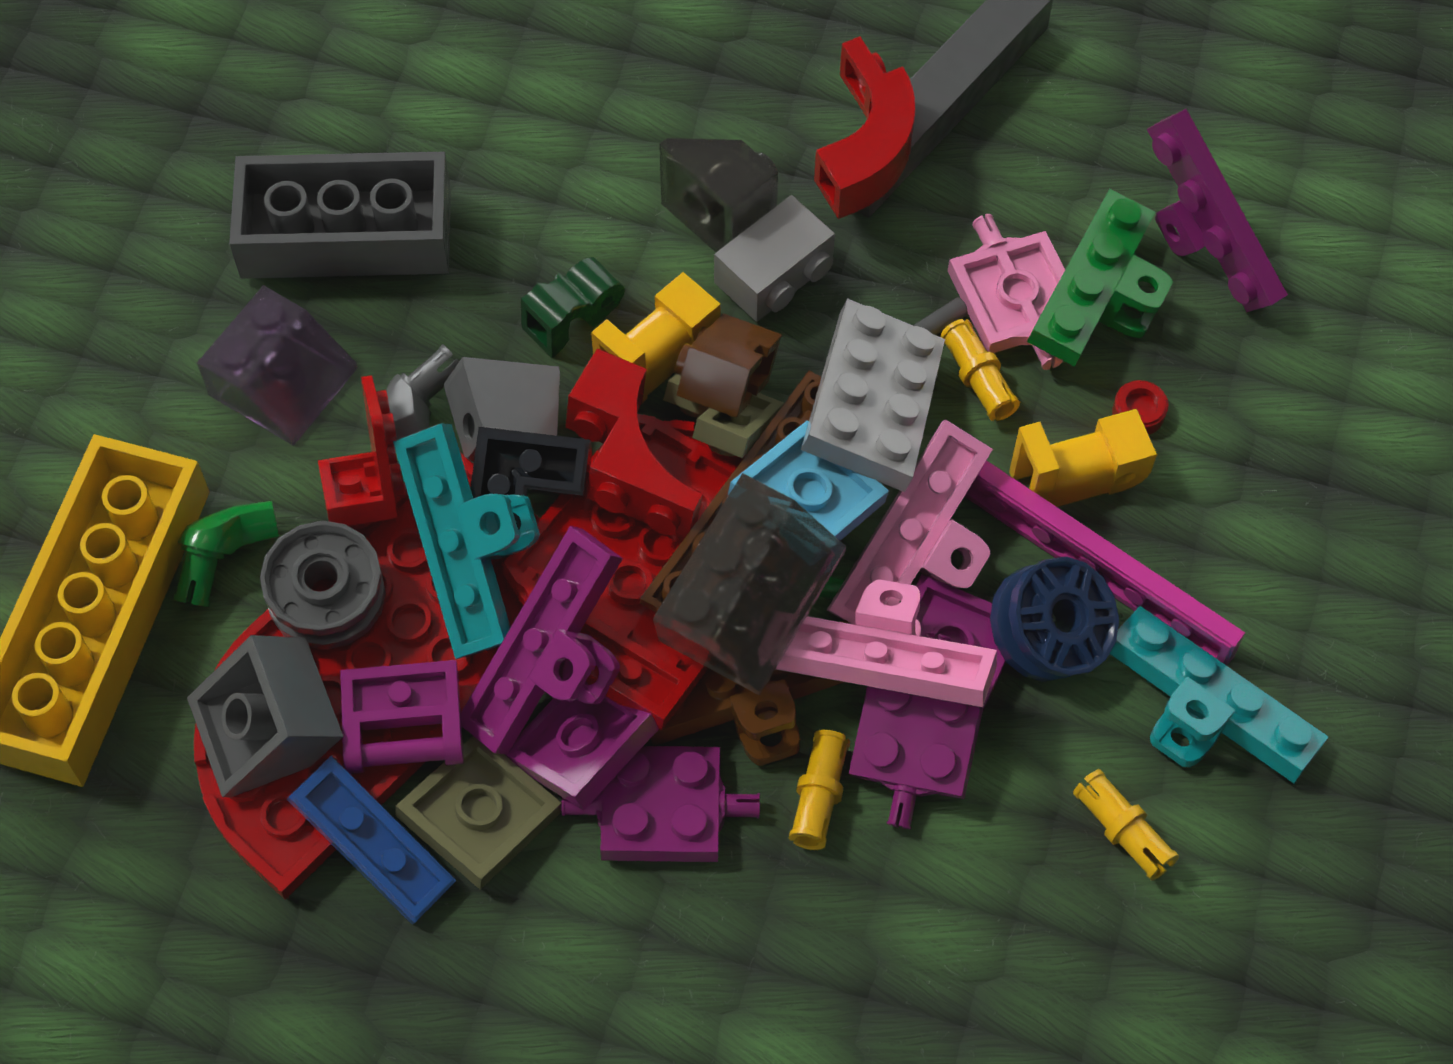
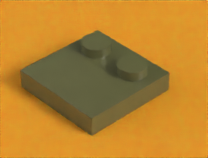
[396,736,562,890]

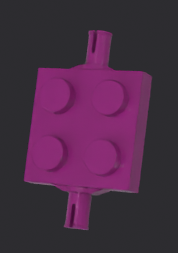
[849,633,984,830]
[562,746,760,862]

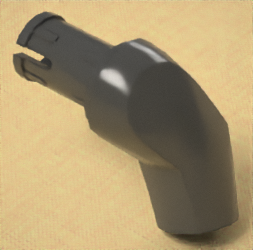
[386,344,459,440]

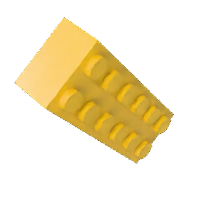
[0,434,210,787]

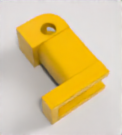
[591,272,721,404]
[1009,409,1157,507]

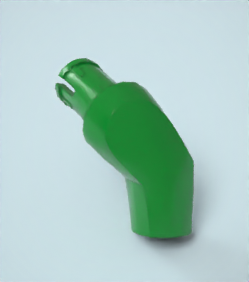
[173,501,279,607]

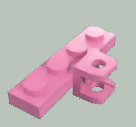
[827,420,993,625]
[756,579,997,707]

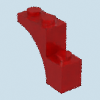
[565,348,703,539]

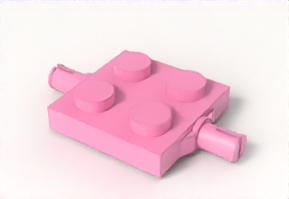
[948,214,1065,370]

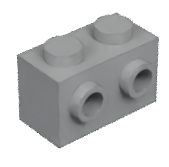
[714,195,835,322]

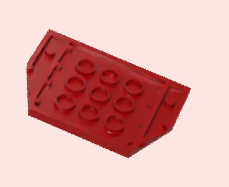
[503,414,746,731]

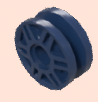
[990,557,1119,682]

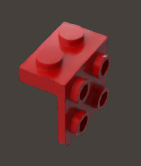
[318,375,405,530]

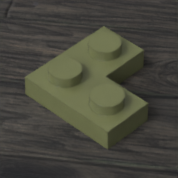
[663,374,784,458]

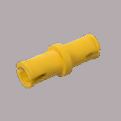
[941,319,1020,421]
[789,730,850,850]
[1073,769,1179,881]

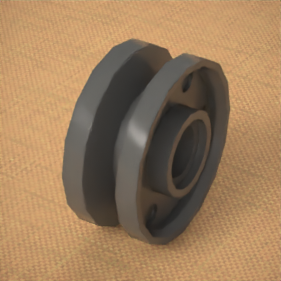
[260,521,386,650]

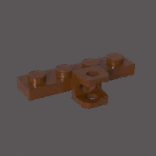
[650,620,849,766]

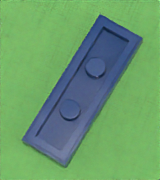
[287,756,456,925]

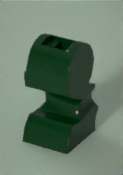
[521,257,625,359]

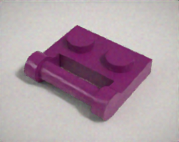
[340,660,464,775]

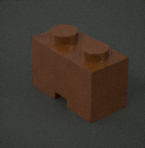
[675,313,782,418]

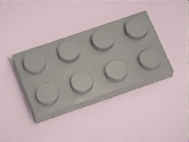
[801,298,945,492]

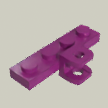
[1147,109,1288,312]
[461,526,623,755]

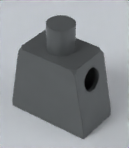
[444,357,560,462]

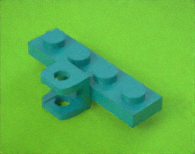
[393,423,540,659]
[1110,606,1328,783]

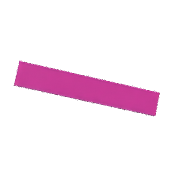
[964,460,1245,666]

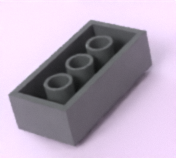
[229,151,451,279]

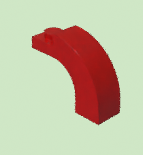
[814,36,915,219]

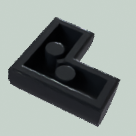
[470,427,592,530]

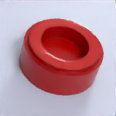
[1112,380,1168,435]

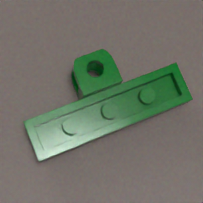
[1027,188,1173,366]

